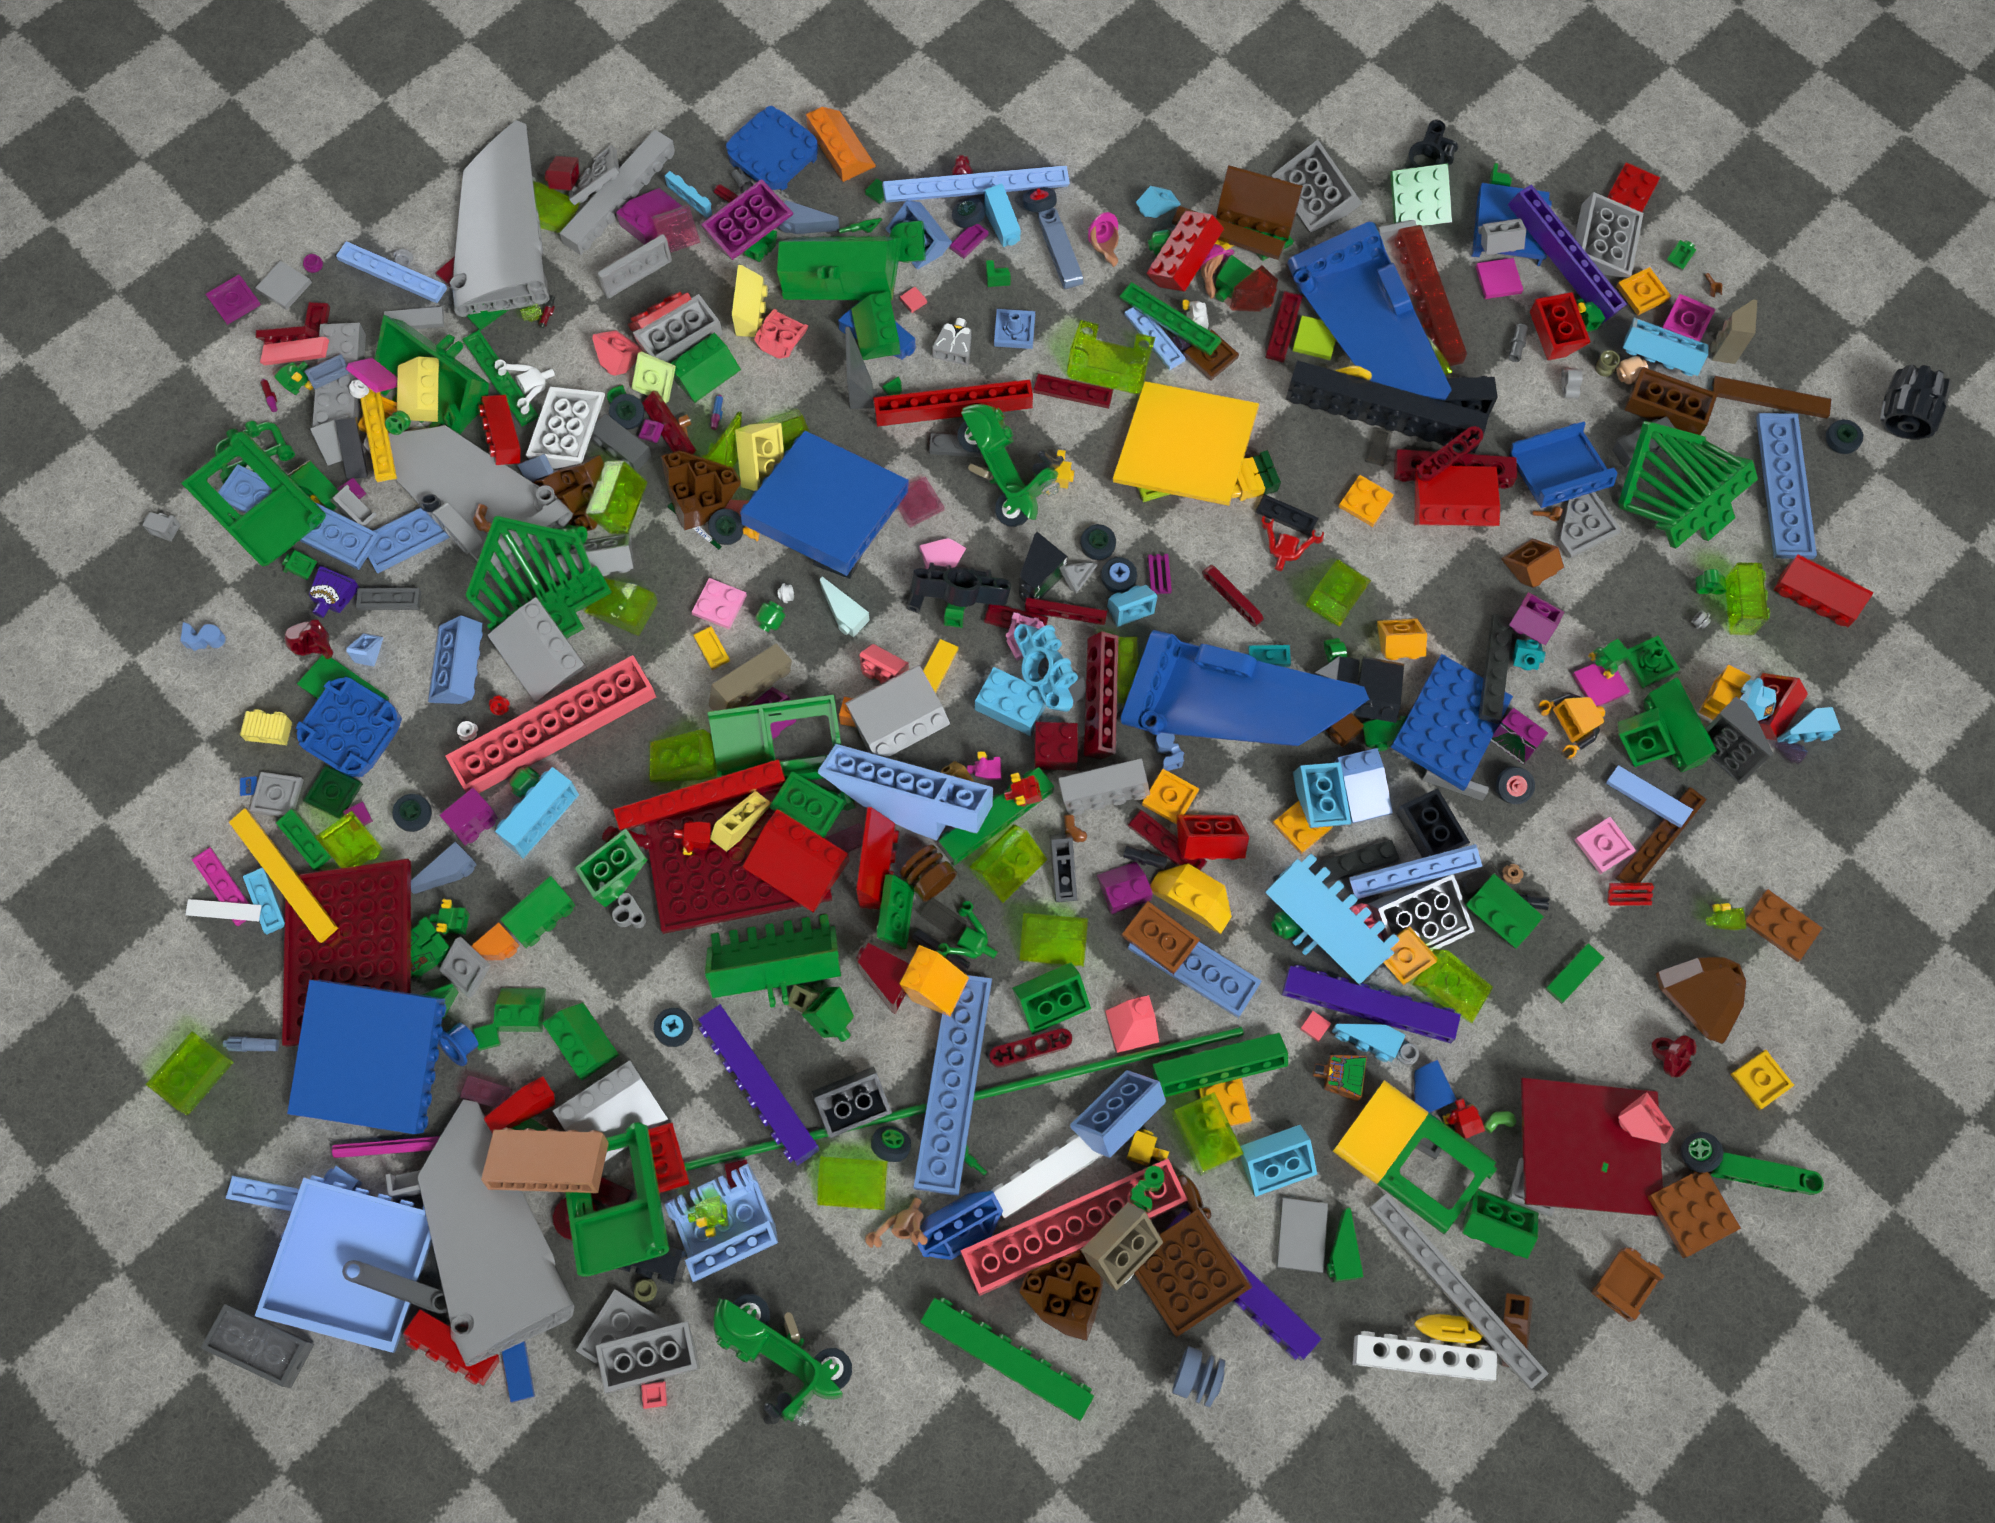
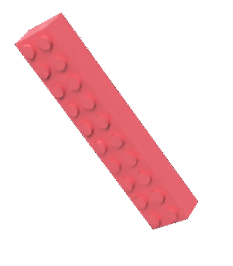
[446,655,656,793]
[961,1159,1188,1296]

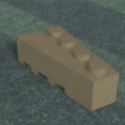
[709,643,792,711]

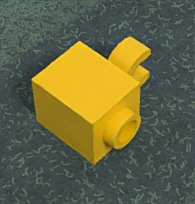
[1053,450,1075,489]
[1126,1129,1169,1166]

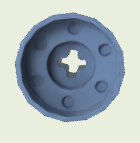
[1172,1346,1226,1408]

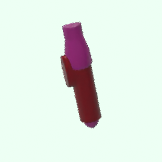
[260,379,278,412]

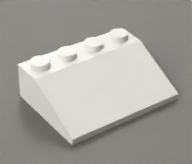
[526,387,605,469]

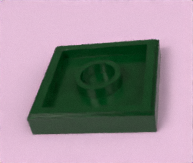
[303,765,363,820]

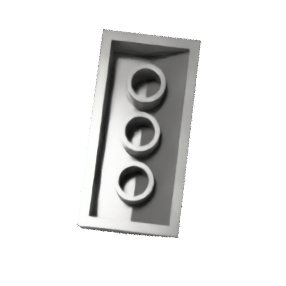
[633,294,723,363]
[547,533,634,583]
[595,1321,700,1393]

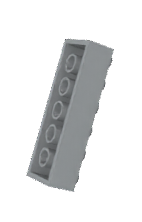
[313,323,366,431]

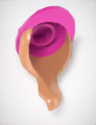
[1088,212,1119,267]
[1200,244,1234,299]

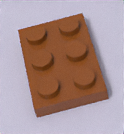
[1743,889,1822,962]
[1122,901,1200,975]

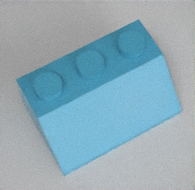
[1238,1125,1317,1197]

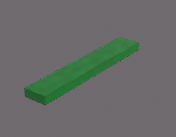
[1119,282,1222,356]
[462,330,539,427]

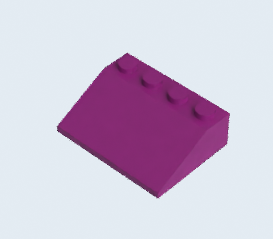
[701,179,793,260]

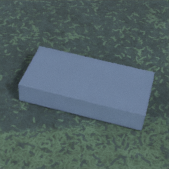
[305,354,350,389]
[518,454,554,481]

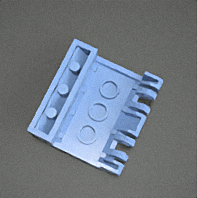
[665,1164,778,1282]

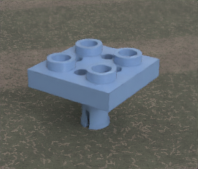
[994,309,1035,349]

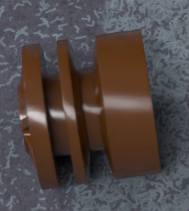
[900,845,957,902]

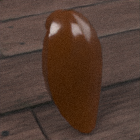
[1177,1174,1211,1219]

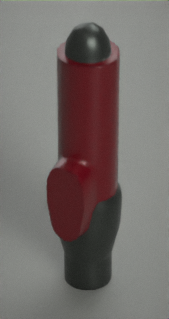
[539,295,555,328]

